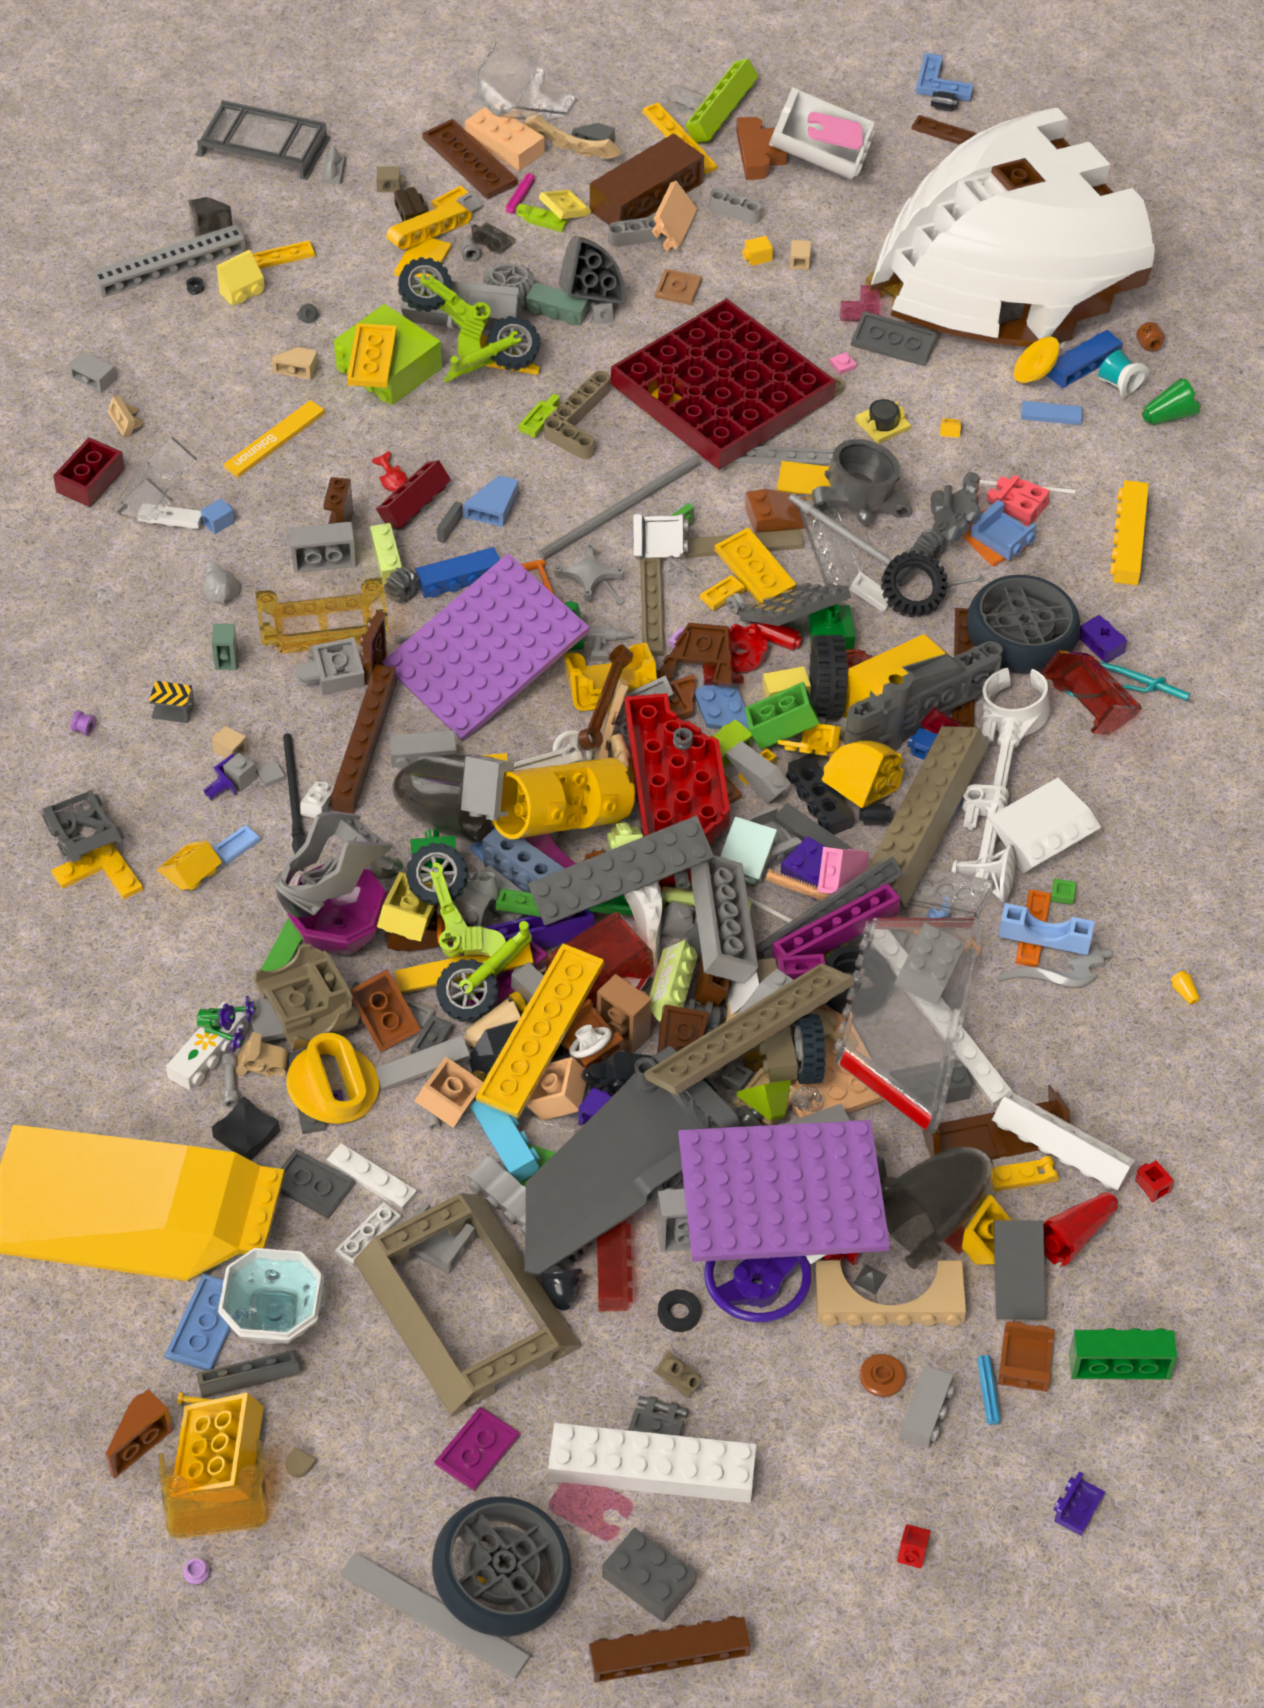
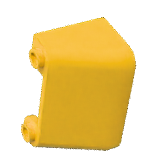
[563,642,657,711]

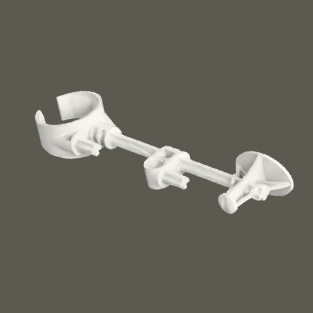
[951,668,1050,903]

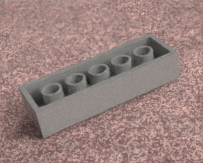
[690,855,758,984]

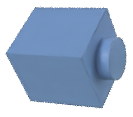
[201,499,235,534]

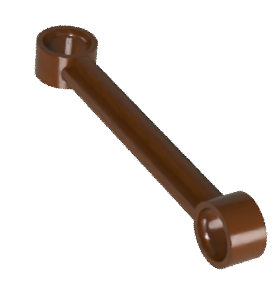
[578,644,633,751]

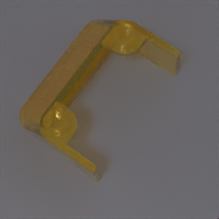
[158,1440,269,1539]

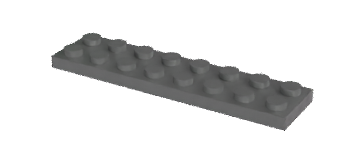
[528,816,714,927]

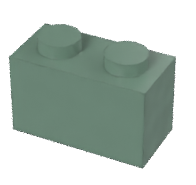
[212,623,238,670]

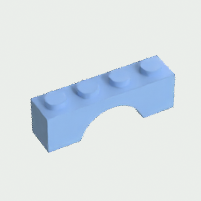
[998,903,1095,955]

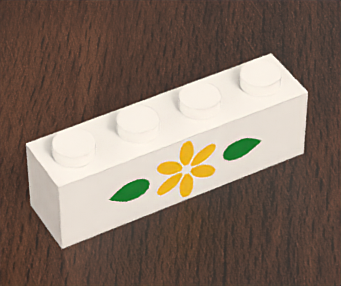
[166,1002,247,1091]

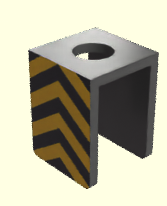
[149,681,194,723]

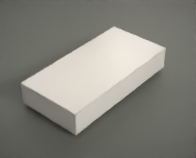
[849,572,888,612]

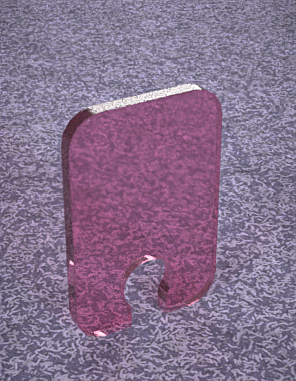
[549,1482,633,1541]

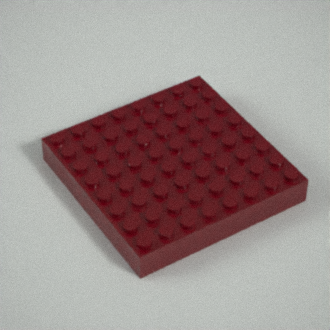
[610,298,836,470]

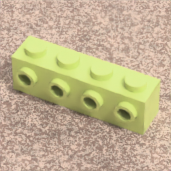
[607,823,643,850]

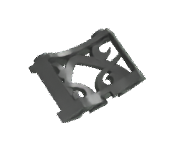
[40,790,124,863]

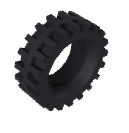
[809,635,847,717]

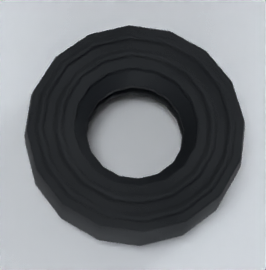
[657,1289,701,1332]

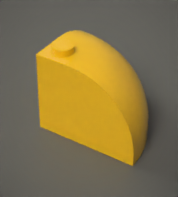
[822,741,904,808]

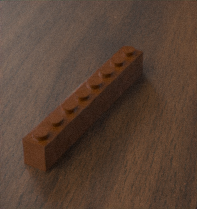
[331,664,397,814]

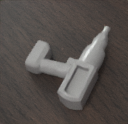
[583,625,634,661]

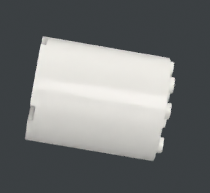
[769,87,875,180]

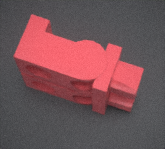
[987,475,1050,527]

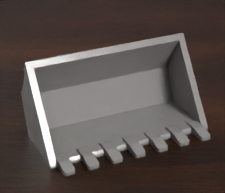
[401,279,525,333]

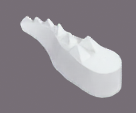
[624,881,662,982]

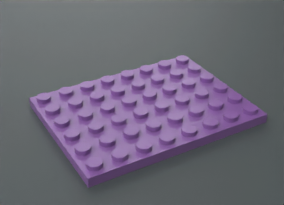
[382,553,591,741]
[678,1120,890,1262]

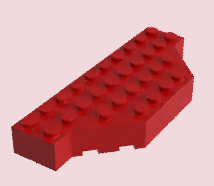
[624,693,730,886]

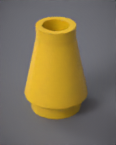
[1170,970,1201,1006]

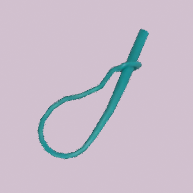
[1058,659,1191,701]

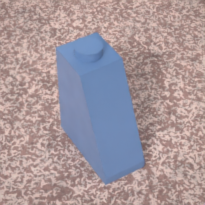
[464,475,519,527]

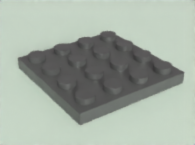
[739,583,851,626]

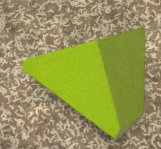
[736,1080,791,1121]

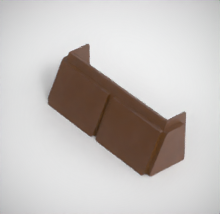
[923,1085,1070,1170]

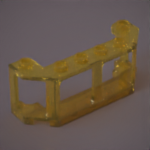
[255,577,389,654]

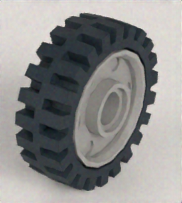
[792,1014,826,1084]

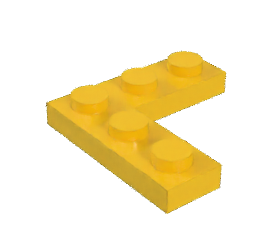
[51,843,143,900]

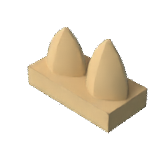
[108,396,144,437]

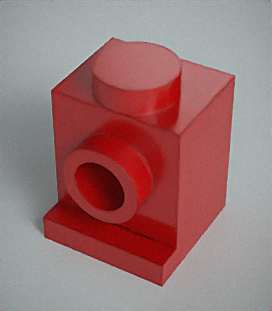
[1135,1160,1174,1203]

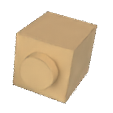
[790,240,811,270]
[212,726,247,758]

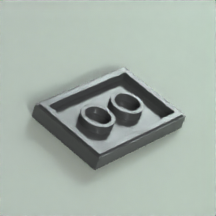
[280,1149,355,1219]

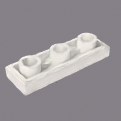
[138,503,202,529]
[335,1202,402,1267]

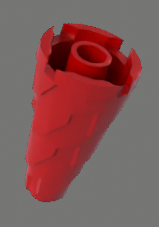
[1043,1192,1118,1266]

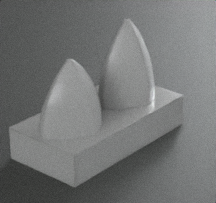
[321,146,345,184]

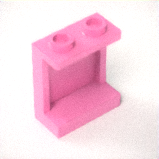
[818,847,869,894]

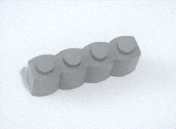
[467,1156,526,1235]

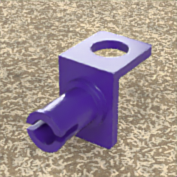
[202,753,237,800]

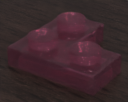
[840,285,880,322]

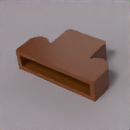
[736,117,788,180]

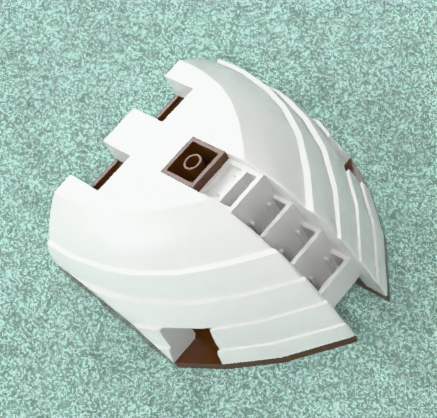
[870,107,1155,347]

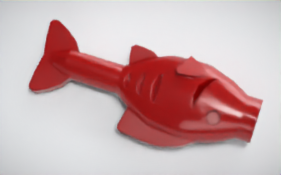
[372,451,408,492]

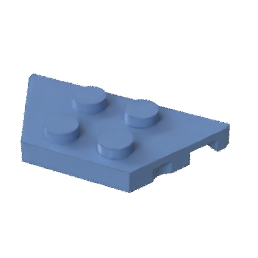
[694,679,750,731]

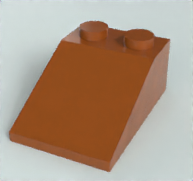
[745,489,815,533]
[349,969,421,1052]
[106,1389,173,1479]

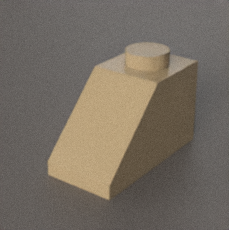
[272,347,318,380]

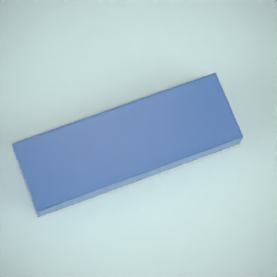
[1021,401,1082,425]

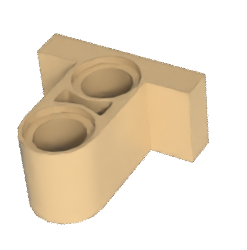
[235,1032,288,1077]

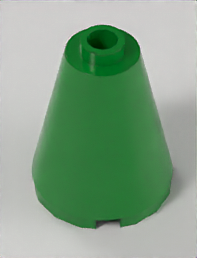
[1142,378,1200,425]

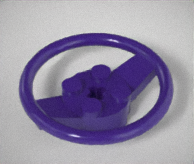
[704,1256,812,1323]

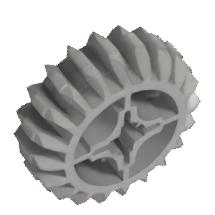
[483,262,535,299]

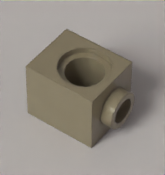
[376,167,404,192]

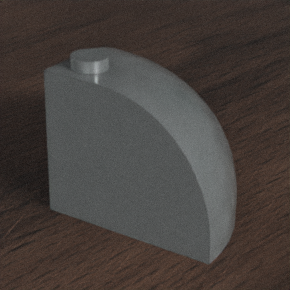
[559,236,625,304]

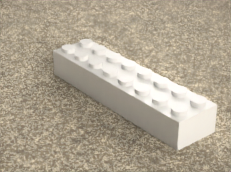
[548,1423,756,1503]

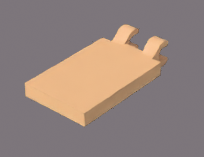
[652,181,697,252]

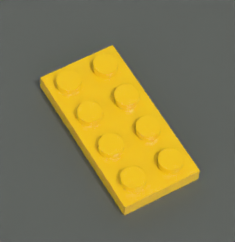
[347,323,397,388]
[714,527,796,604]

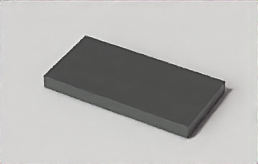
[851,311,938,366]
[993,1220,1046,1319]

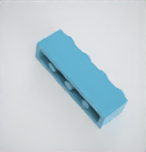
[470,1101,540,1183]

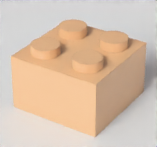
[415,1056,484,1128]
[526,1057,586,1120]

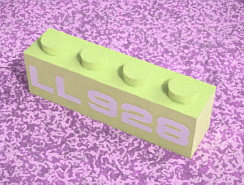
[649,940,698,1022]

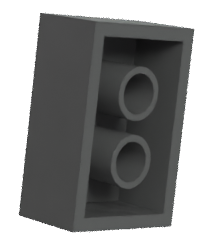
[602,1527,696,1623]

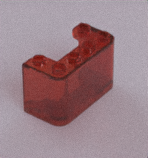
[546,912,654,1009]

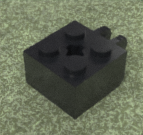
[581,1051,652,1096]

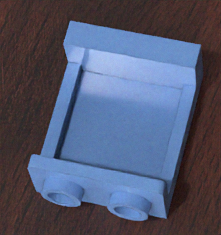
[970,500,1037,560]

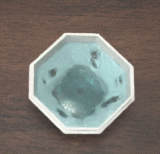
[218,1248,324,1345]

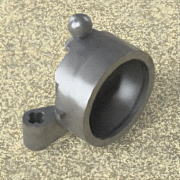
[812,439,911,525]

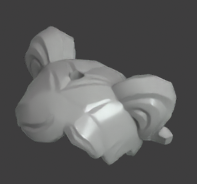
[202,562,239,605]

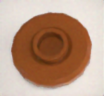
[859,1354,906,1397]

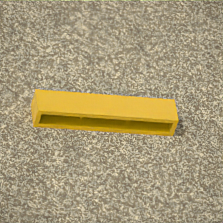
[1110,480,1149,585]

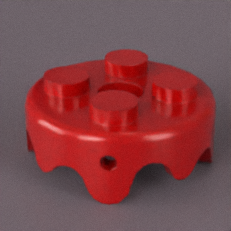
[730,623,767,673]

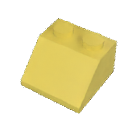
[217,250,265,306]

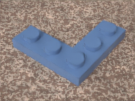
[916,53,973,101]

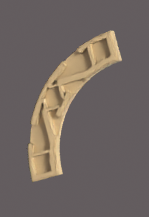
[524,114,622,159]
[594,678,629,760]

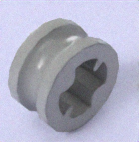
[726,593,745,614]

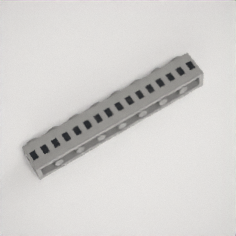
[92,224,246,298]

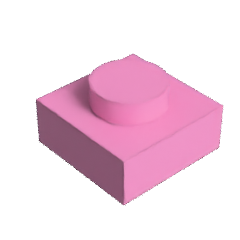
[829,352,857,375]

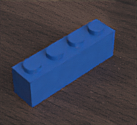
[1047,330,1123,389]
[415,547,500,598]

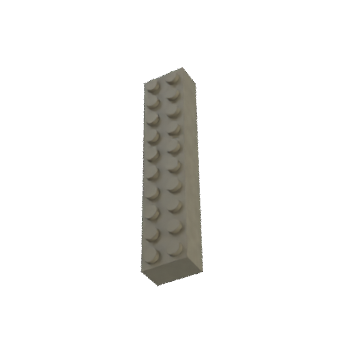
[867,726,988,908]

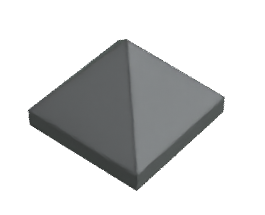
[854,1264,887,1294]

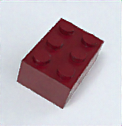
[53,437,125,507]

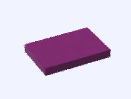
[434,1407,520,1492]

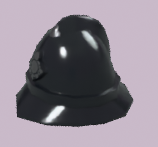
[534,1268,583,1310]

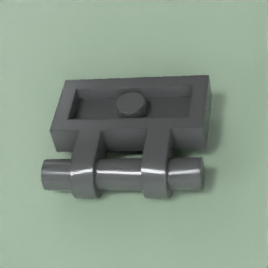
[628,1396,688,1436]

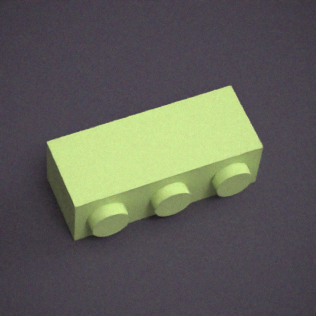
[370,523,402,587]

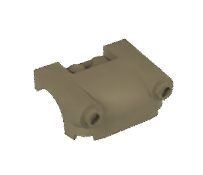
[254,944,360,1051]

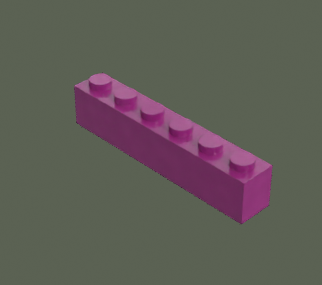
[773,883,900,964]

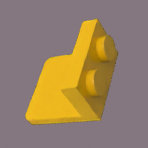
[778,724,841,756]

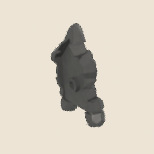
[930,472,981,543]

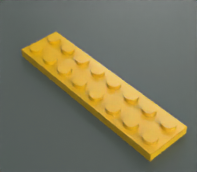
[476,943,605,1118]

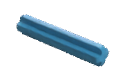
[977,1355,1001,1425]

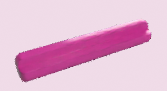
[505,173,535,214]

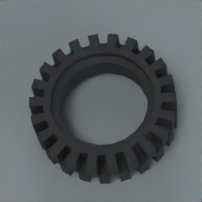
[881,550,948,617]

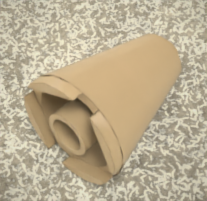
[464,997,520,1049]

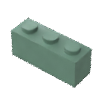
[526,283,589,326]

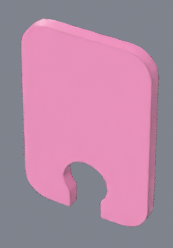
[807,112,863,150]

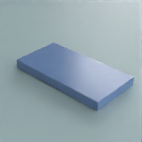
[164,1273,238,1371]

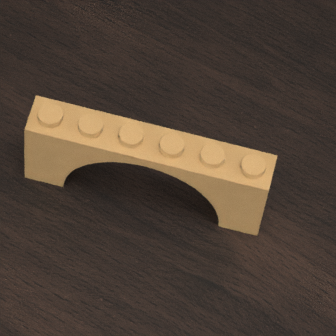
[814,1260,966,1326]

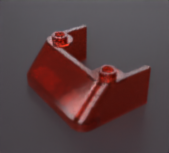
[1041,650,1142,735]

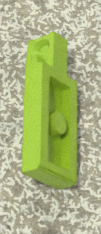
[516,204,569,232]
[518,393,560,438]

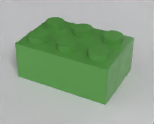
[745,682,819,750]

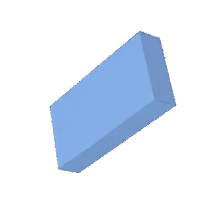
[213,825,261,865]

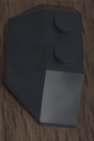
[469,1020,564,1079]

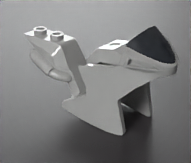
[274,812,403,917]

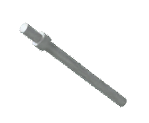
[788,493,893,566]

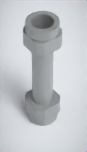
[221,1053,239,1108]

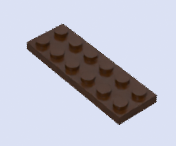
[422,119,518,199]

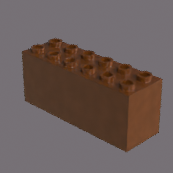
[590,133,704,225]

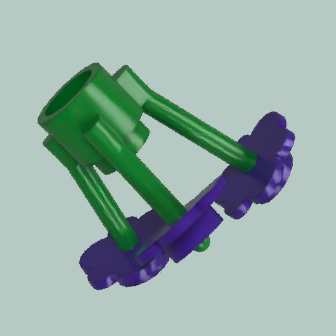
[197,996,257,1053]

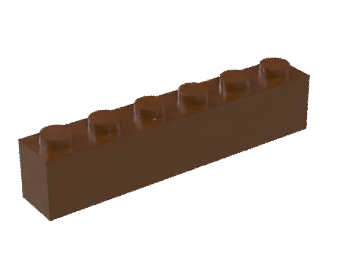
[589,1616,751,1683]

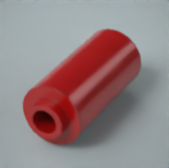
[757,623,804,651]

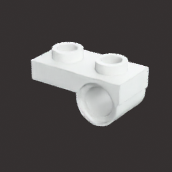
[300,781,334,819]

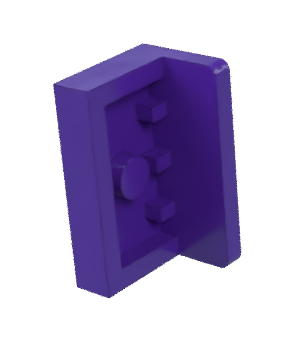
[1053,1471,1105,1536]

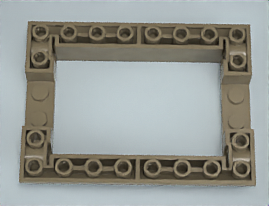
[354,1193,580,1417]

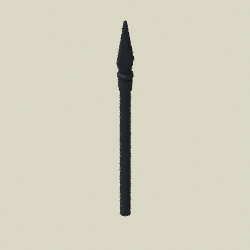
[283,733,306,871]

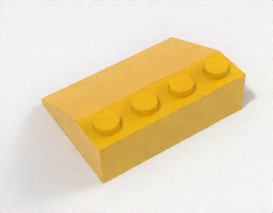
[170,1393,264,1502]

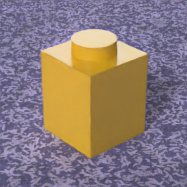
[742,236,773,266]

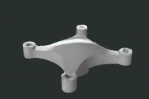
[554,543,624,601]

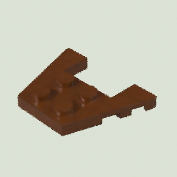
[656,623,734,688]

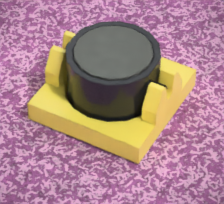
[855,399,911,444]

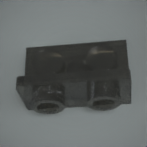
[471,222,516,255]

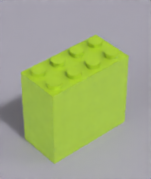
[334,303,442,405]

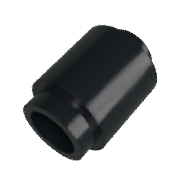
[931,91,959,112]
[859,803,891,825]

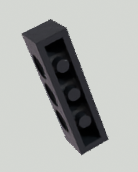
[786,754,854,835]

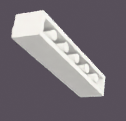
[992,1091,1135,1191]

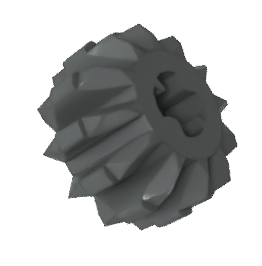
[384,566,419,603]

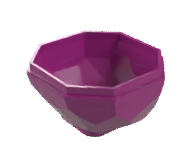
[287,863,388,955]

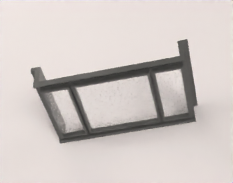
[195,100,331,180]

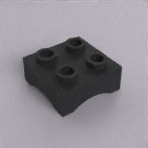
[211,1096,280,1161]

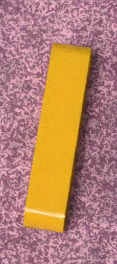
[386,201,472,250]

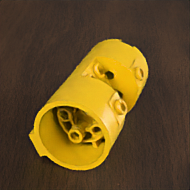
[492,758,634,839]

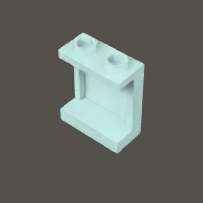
[720,817,779,885]

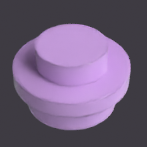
[183,1558,209,1585]

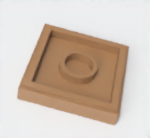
[654,268,702,306]

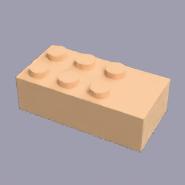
[465,103,545,171]

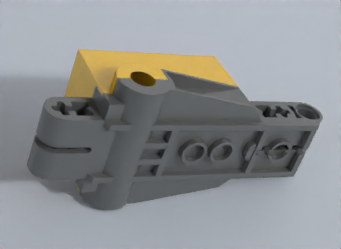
[842,634,1003,751]

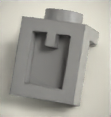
[589,299,613,324]

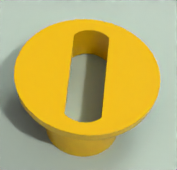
[286,1033,379,1124]

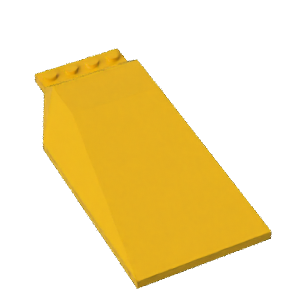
[0,1125,285,1281]

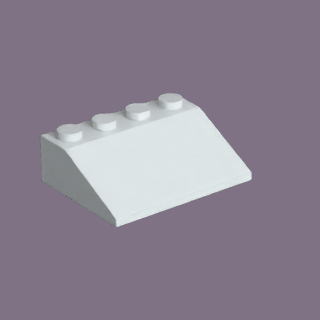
[988,778,1101,874]

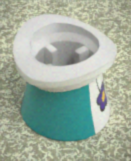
[1098,349,1150,399]

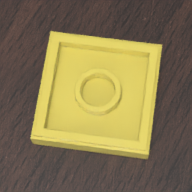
[539,189,591,219]

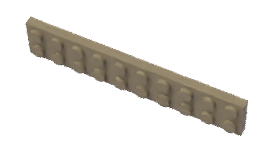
[645,963,854,1095]

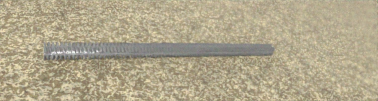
[538,455,701,561]

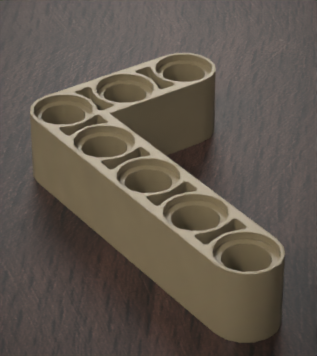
[544,371,610,459]

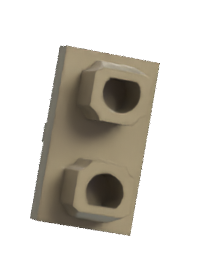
[653,1350,702,1398]

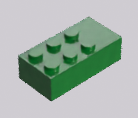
[1069,1328,1177,1380]

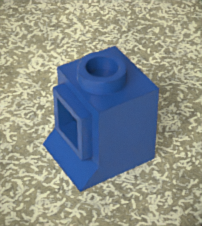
[907,728,937,760]

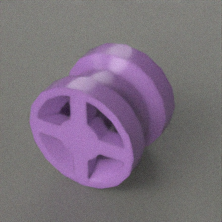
[70,710,96,736]

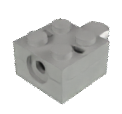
[296,637,364,694]

